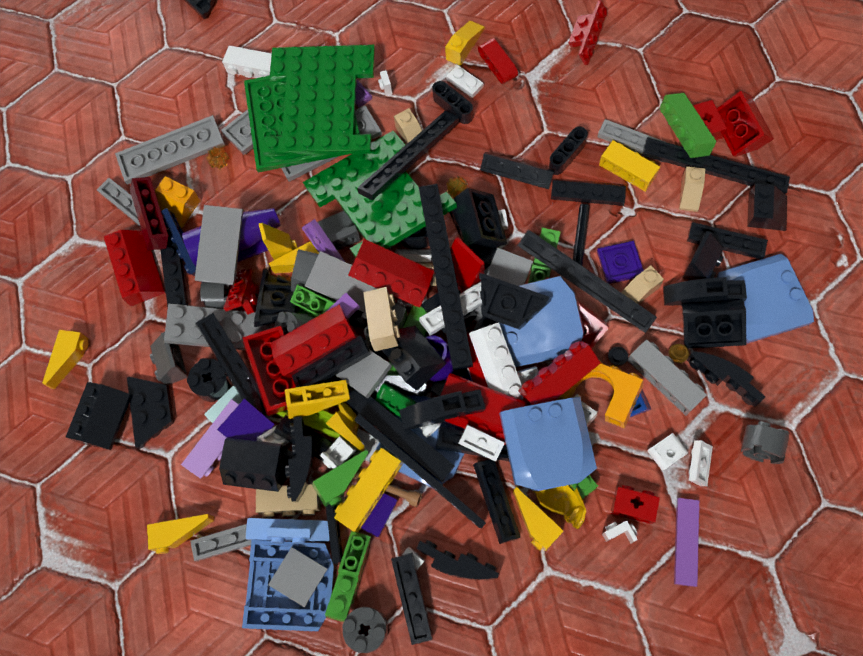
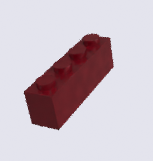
[130,177,168,251]

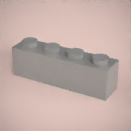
[627,339,707,416]

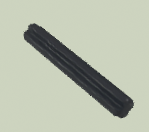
[573,204,590,266]

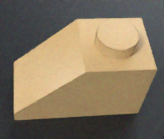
[394,108,422,144]
[679,167,705,212]
[621,266,664,304]

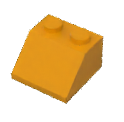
[155,176,201,229]

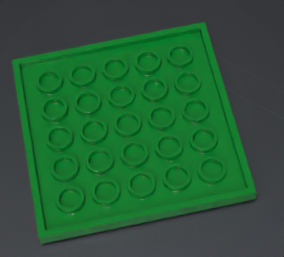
[244,76,359,173]

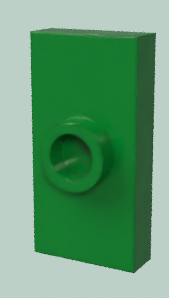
[375,383,417,417]

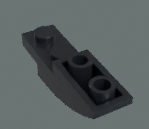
[663,277,747,306]
[687,351,766,407]
[399,390,486,431]
[285,416,314,503]
[416,540,499,580]

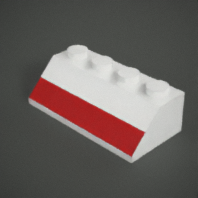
[467,322,523,400]

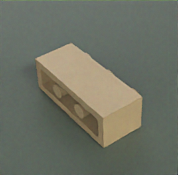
[363,287,400,351]
[256,484,321,518]

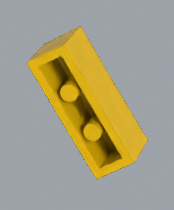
[599,140,660,192]

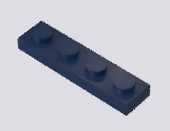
[161,208,196,276]

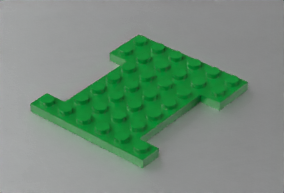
[263,45,375,156]
[303,131,457,258]

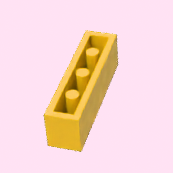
[334,448,404,532]

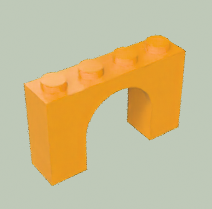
[555,361,643,429]

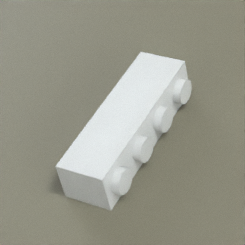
[222,46,271,78]

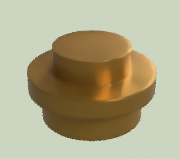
[668,344,689,363]

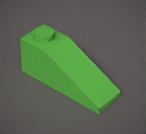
[312,449,368,507]

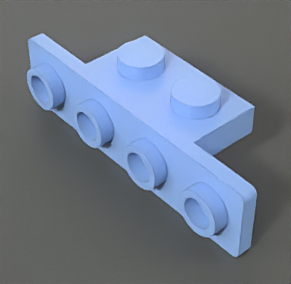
[246,518,330,544]

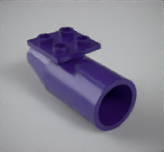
[182,208,281,266]

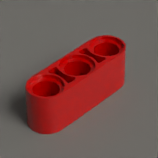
[478,38,518,84]

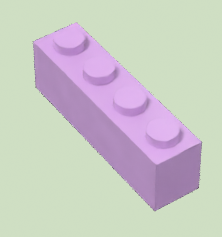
[181,399,239,479]

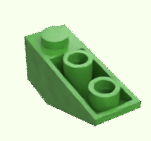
[290,285,350,320]

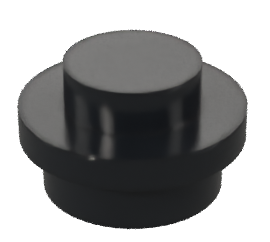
[608,347,628,366]

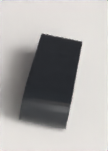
[432,81,473,124]
[549,127,588,175]

